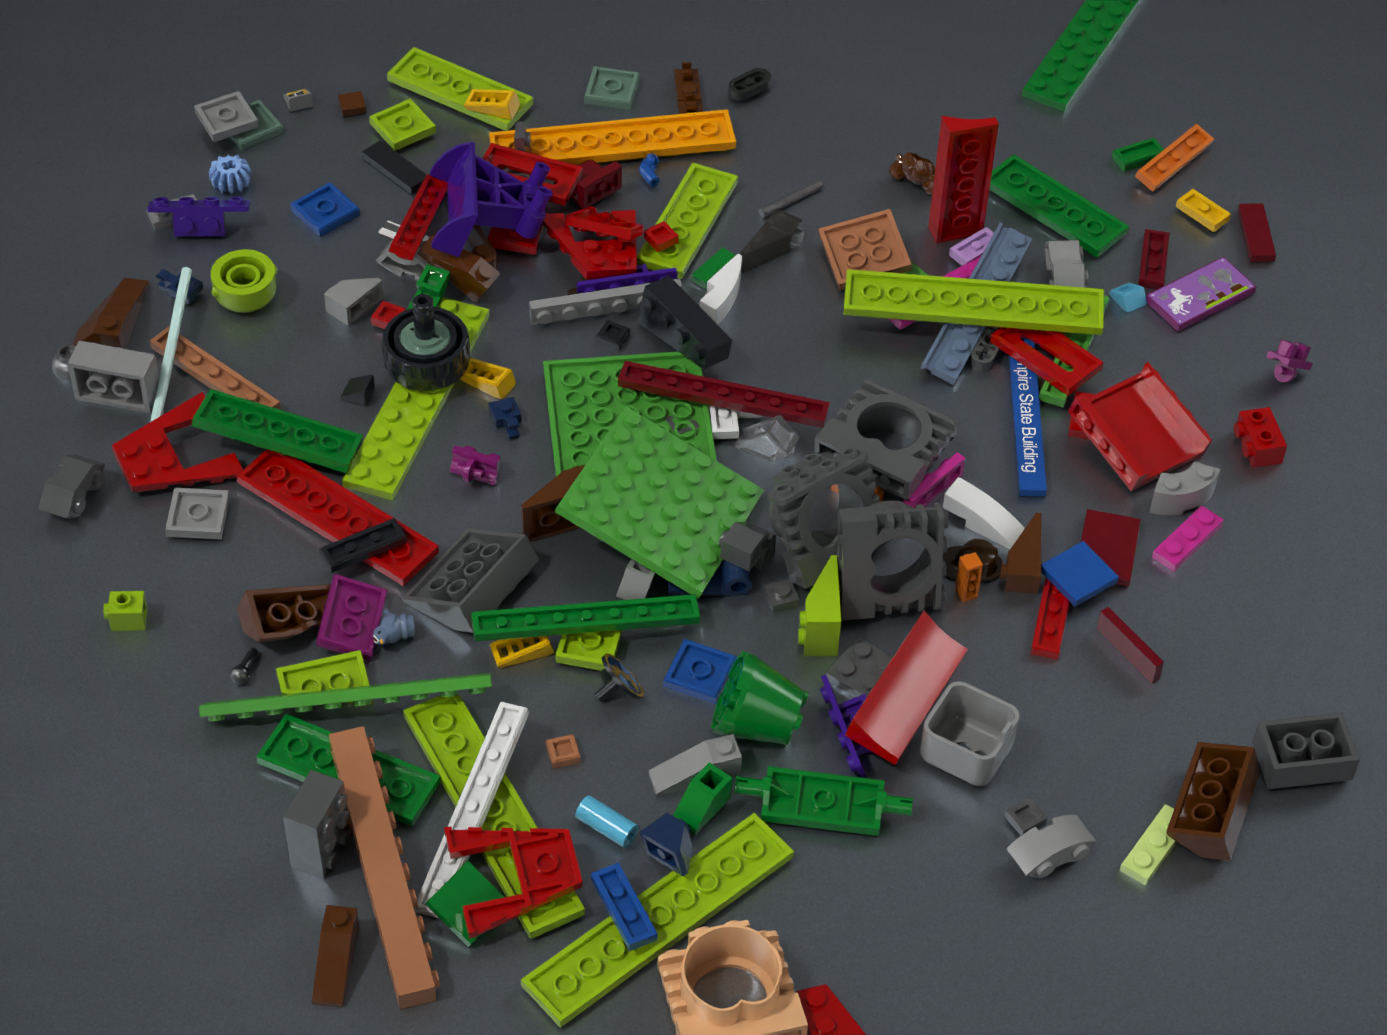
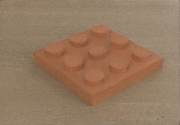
[818,209,912,291]

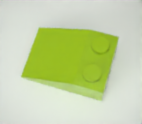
[798,555,841,656]

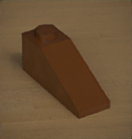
[417,235,501,303]
[1000,513,1041,594]
[312,905,359,1008]

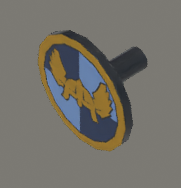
[594,653,644,702]

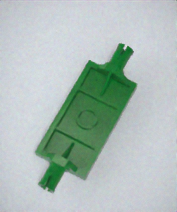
[734,766,913,836]

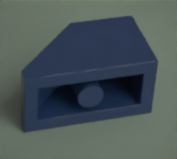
[640,813,693,876]

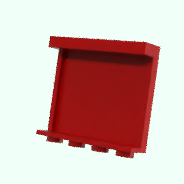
[1068,362,1212,491]

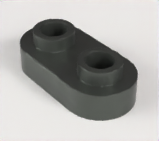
[728,68,771,101]

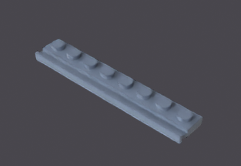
[920,222,1032,385]

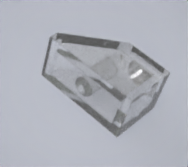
[734,415,800,462]

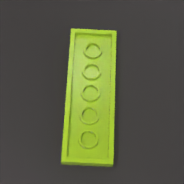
[387,47,533,131]
[636,163,738,279]

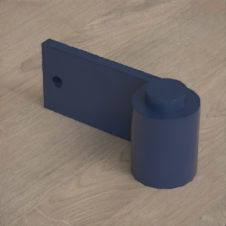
[666,559,752,596]

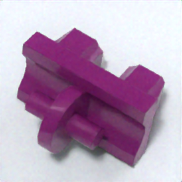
[1266,339,1313,383]
[450,445,501,485]

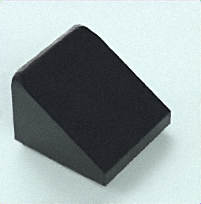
[340,375,375,406]

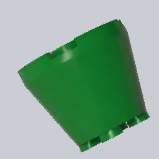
[711,651,808,745]

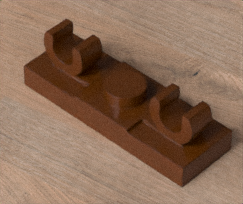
[674,62,703,114]

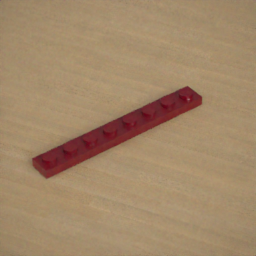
[618,361,830,428]

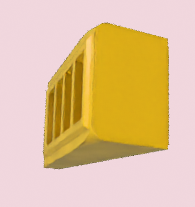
[464,89,520,119]
[460,358,516,399]
[490,636,555,669]

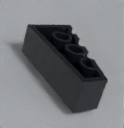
[638,276,733,369]

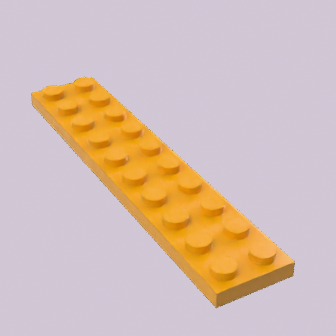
[489,109,736,170]

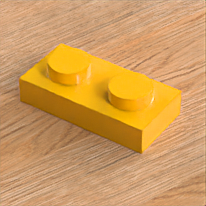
[1176,189,1231,232]

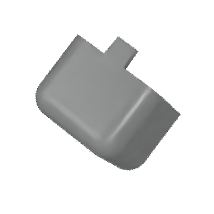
[920,681,1019,787]

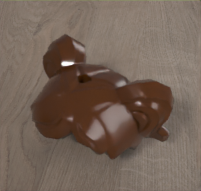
[889,152,935,196]

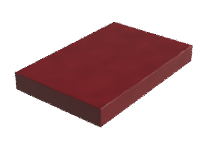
[1081,509,1141,587]

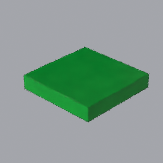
[425,861,504,947]

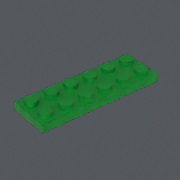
[990,154,1129,258]
[192,389,363,473]
[256,714,441,827]

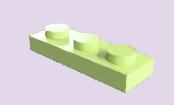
[1120,804,1177,886]

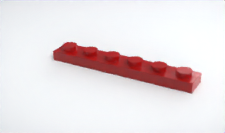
[389,174,448,261]

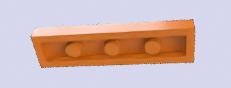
[1135,124,1214,192]

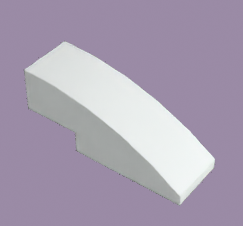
[700,254,742,325]
[943,477,1025,549]

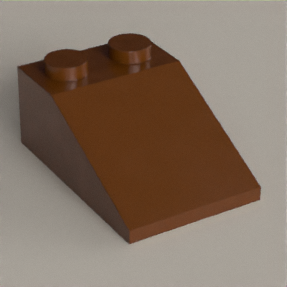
[521,465,585,542]

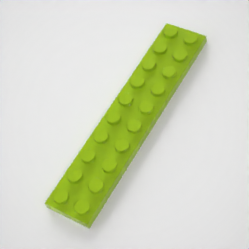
[843,269,1104,335]
[342,297,490,501]
[403,693,585,939]
[521,813,794,1028]

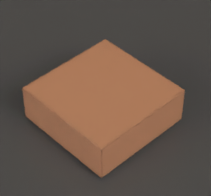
[545,734,581,769]

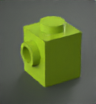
[103,591,148,631]

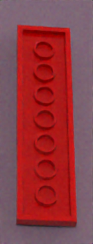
[237,449,439,586]

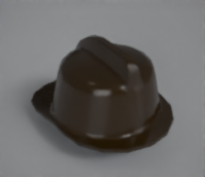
[943,538,1003,581]

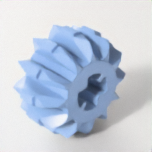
[209,154,252,194]

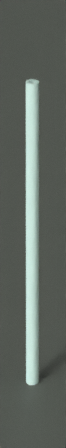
[150,267,192,422]

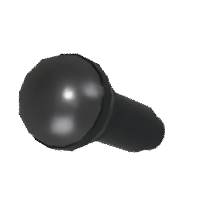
[230,648,258,685]

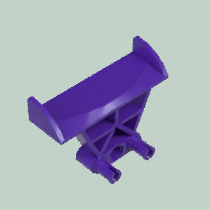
[430,141,552,257]

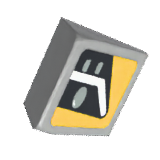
[283,89,313,112]

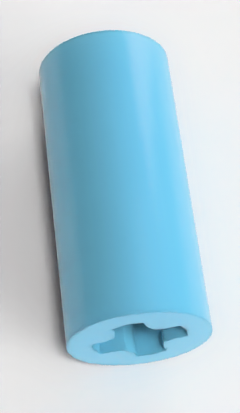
[575,795,639,848]

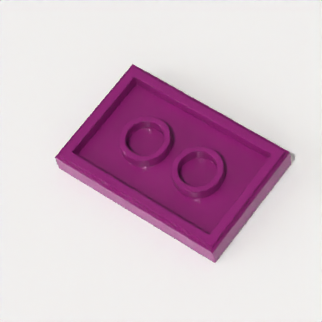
[315,574,388,662]

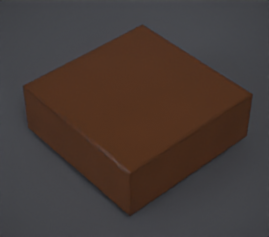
[338,91,367,117]

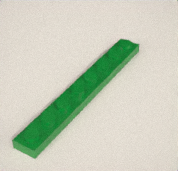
[471,594,700,642]

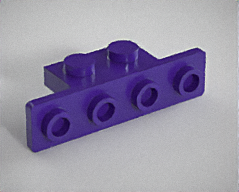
[147,197,251,237]
[576,264,678,294]
[819,675,870,778]

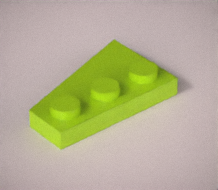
[276,650,374,705]

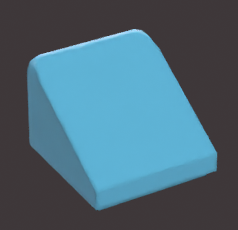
[1109,283,1147,312]

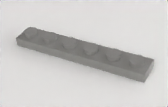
[529,279,682,325]

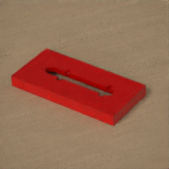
[482,143,583,206]
[990,327,1104,396]

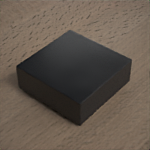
[596,320,630,351]

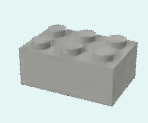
[68,341,159,413]

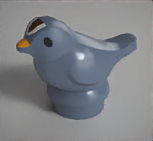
[373,609,415,645]

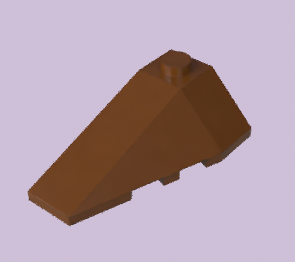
[73,278,150,349]
[237,584,331,642]

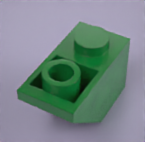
[673,762,732,836]

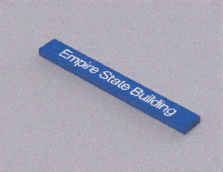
[1008,337,1047,497]

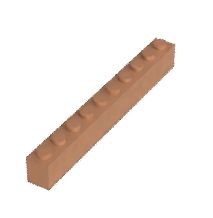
[329,726,440,1009]

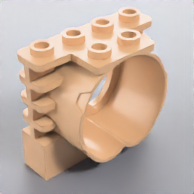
[657,920,808,1035]

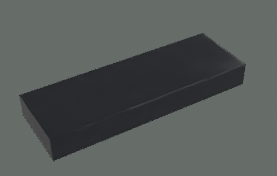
[362,140,427,194]
[319,518,407,573]

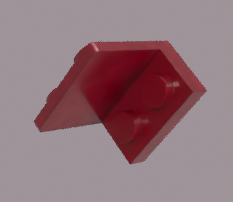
[554,160,622,209]

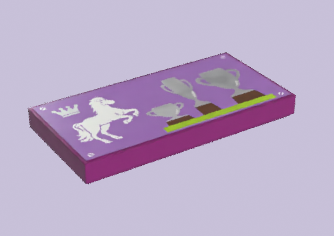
[1146,256,1256,332]

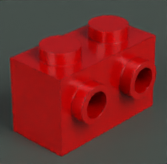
[1234,407,1287,468]

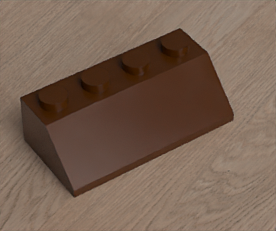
[1166,742,1260,861]

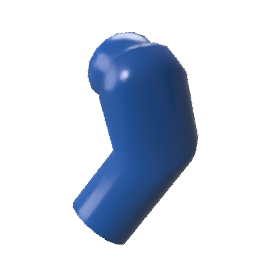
[639,153,660,187]

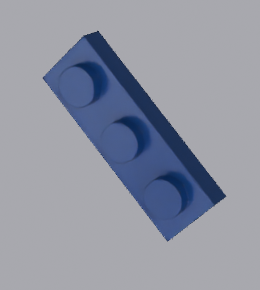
[591,862,658,952]

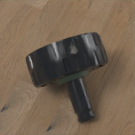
[382,294,470,391]

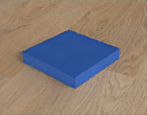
[290,182,360,237]
[1041,541,1119,607]
[663,639,737,704]

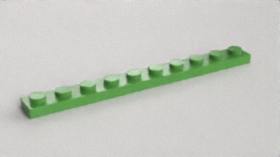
[199,673,492,721]

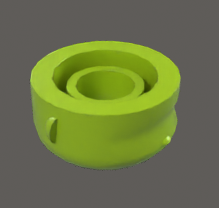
[211,249,277,313]

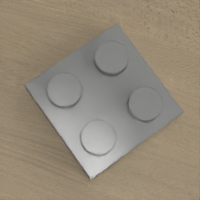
[194,91,259,142]
[165,488,230,539]

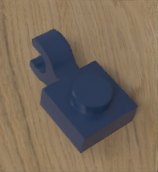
[156,269,203,305]
[488,397,522,439]

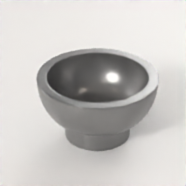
[52,344,76,380]

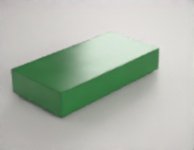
[1111,138,1164,172]
[691,247,736,290]

